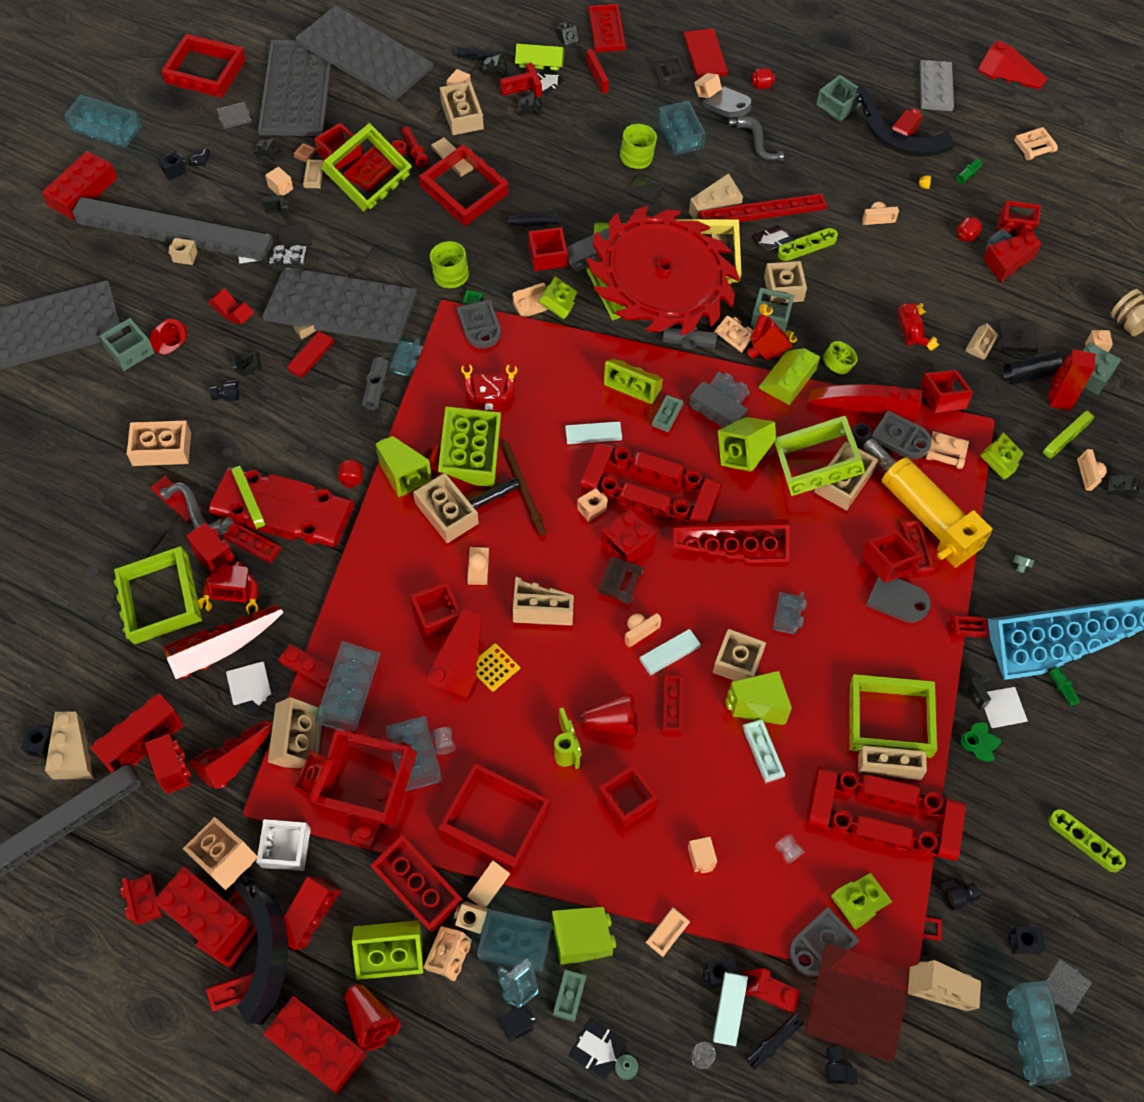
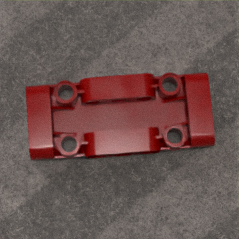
[580,443,722,524]
[209,467,354,548]
[807,767,966,861]

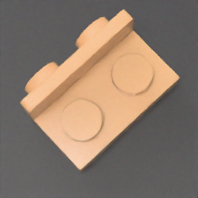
[512,283,548,317]
[714,315,753,353]
[423,926,472,981]

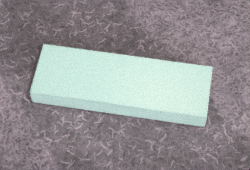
[565,422,622,444]
[639,629,701,676]
[742,719,785,783]
[713,972,748,1046]

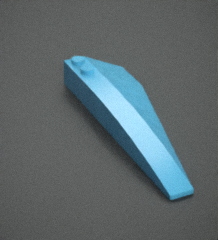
[988,598,1144,680]

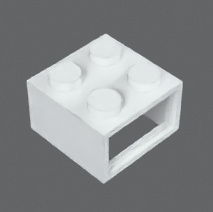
[256,819,311,871]

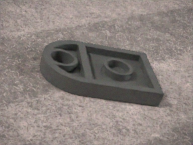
[702,87,752,118]
[457,300,501,349]
[872,411,932,459]
[866,576,930,623]
[789,907,860,977]

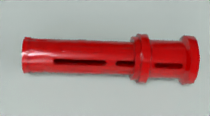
[401,126,429,168]

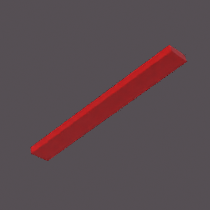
[698,193,828,222]

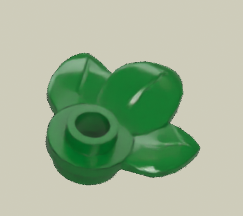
[960,723,1002,762]

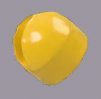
[919,175,931,189]

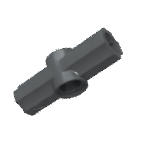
[663,327,717,349]
[362,357,389,410]

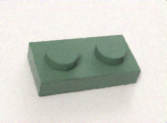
[652,395,684,433]
[553,970,586,1022]

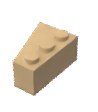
[689,173,743,220]
[513,577,574,625]
[45,712,94,779]
[908,960,981,1011]

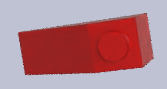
[892,108,924,136]

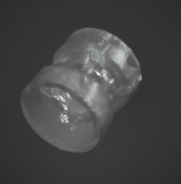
[432,727,456,755]
[774,834,805,864]
[691,1042,716,1070]

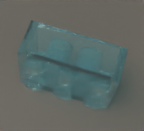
[658,101,706,155]
[385,716,442,791]
[477,909,553,974]

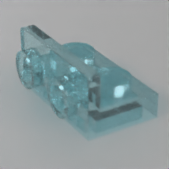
[389,338,423,376]
[710,371,750,404]
[772,592,807,635]
[497,959,539,1008]

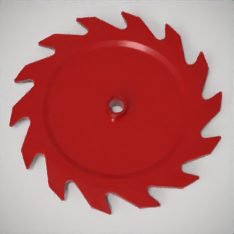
[587,206,740,336]

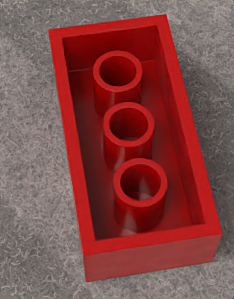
[42,151,117,220]
[90,693,184,773]
[370,835,464,932]
[153,866,253,961]
[263,996,367,1095]

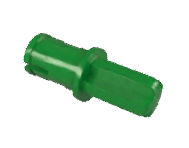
[956,159,983,184]
[1049,667,1080,706]

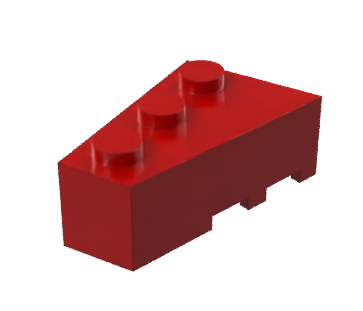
[284,877,342,950]

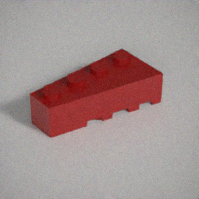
[1047,349,1096,411]

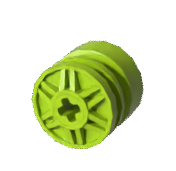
[620,124,657,169]
[430,241,469,288]

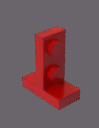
[500,63,542,97]
[741,968,800,1013]

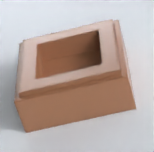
[294,143,317,163]

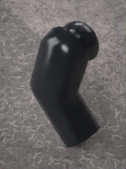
[189,148,211,166]

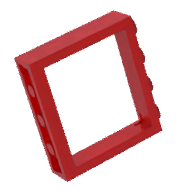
[161,34,246,98]
[419,144,508,226]
[311,729,418,827]
[438,763,550,873]

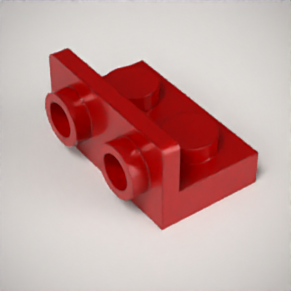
[120,873,162,925]

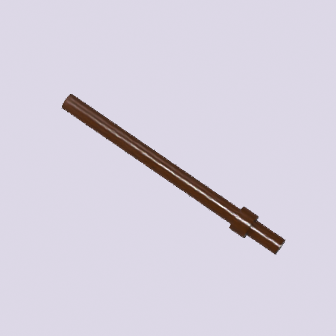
[502,443,546,536]

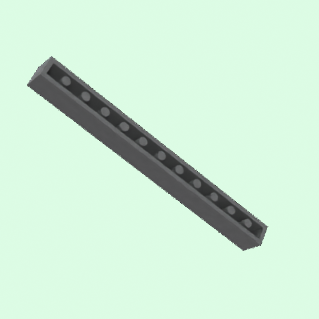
[72,197,274,262]

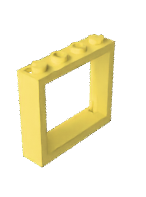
[675,219,741,284]

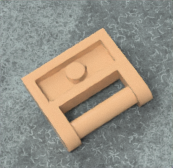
[1014,127,1058,160]
[925,431,969,469]

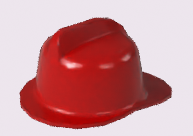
[150,318,188,354]

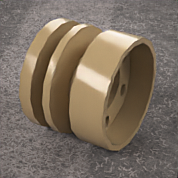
[1111,289,1144,336]

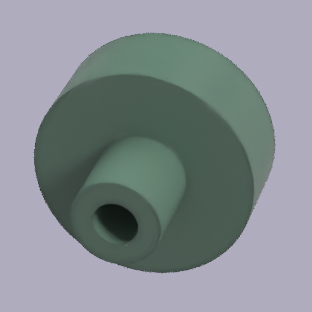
[1013,554,1035,573]
[615,1055,638,1080]

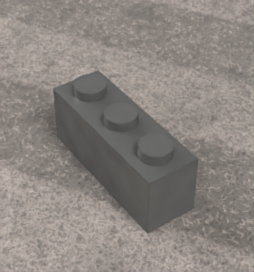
[567,228,609,272]
[689,381,748,428]

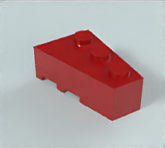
[983,231,1041,283]

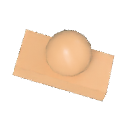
[862,201,899,225]
[1077,449,1107,491]
[468,547,489,585]
[624,613,661,647]

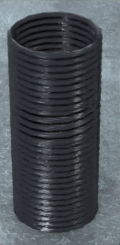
[1003,351,1063,385]

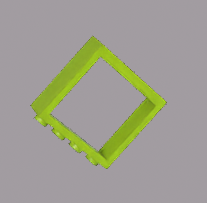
[321,123,412,212]
[775,416,865,496]
[114,546,202,644]
[850,674,937,758]

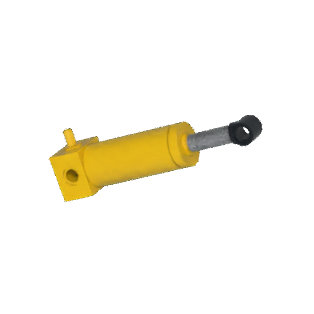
[852,423,993,568]

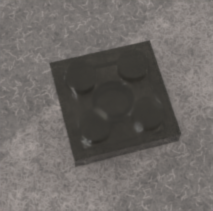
[268,245,307,270]

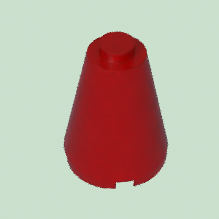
[580,694,638,735]
[345,984,401,1051]

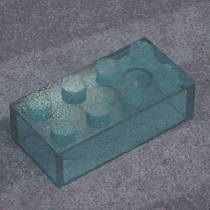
[64,94,142,148]
[315,641,381,731]
[1007,981,1071,1086]

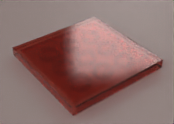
[804,944,910,1063]

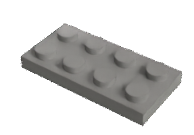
[920,60,954,111]

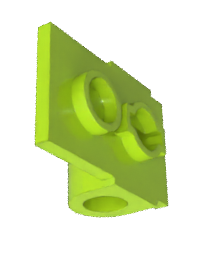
[538,276,577,320]
[980,433,1023,480]
[554,708,582,769]
[831,873,892,930]

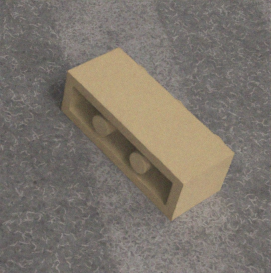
[858,746,927,780]

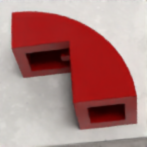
[207,288,254,324]

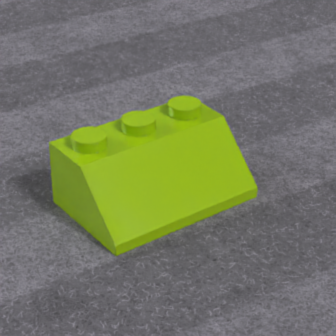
[515,44,565,70]
[759,348,820,405]
[604,359,663,405]
[352,920,424,980]

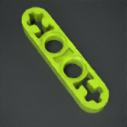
[778,228,838,261]
[1043,411,1095,459]
[231,466,265,529]
[1049,809,1126,872]

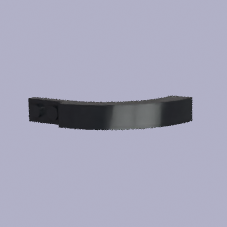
[855,85,955,157]
[233,871,288,1025]

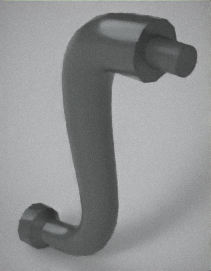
[728,115,784,161]
[160,482,233,536]

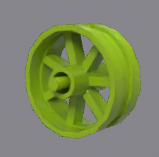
[823,341,858,374]

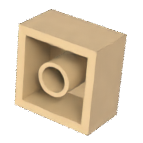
[764,261,807,303]
[713,629,766,681]

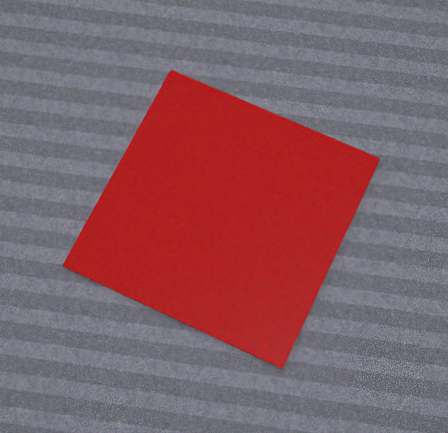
[243,300,995,991]

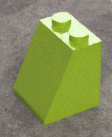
[718,417,776,471]
[376,436,432,497]
[725,671,792,725]
[552,907,616,966]

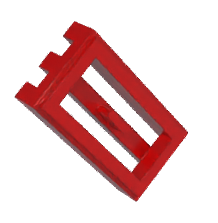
[949,615,990,638]

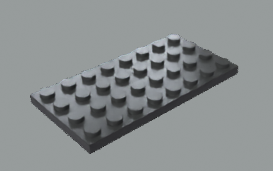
[296,5,433,102]
[258,40,332,136]
[263,267,417,344]
[0,280,124,370]

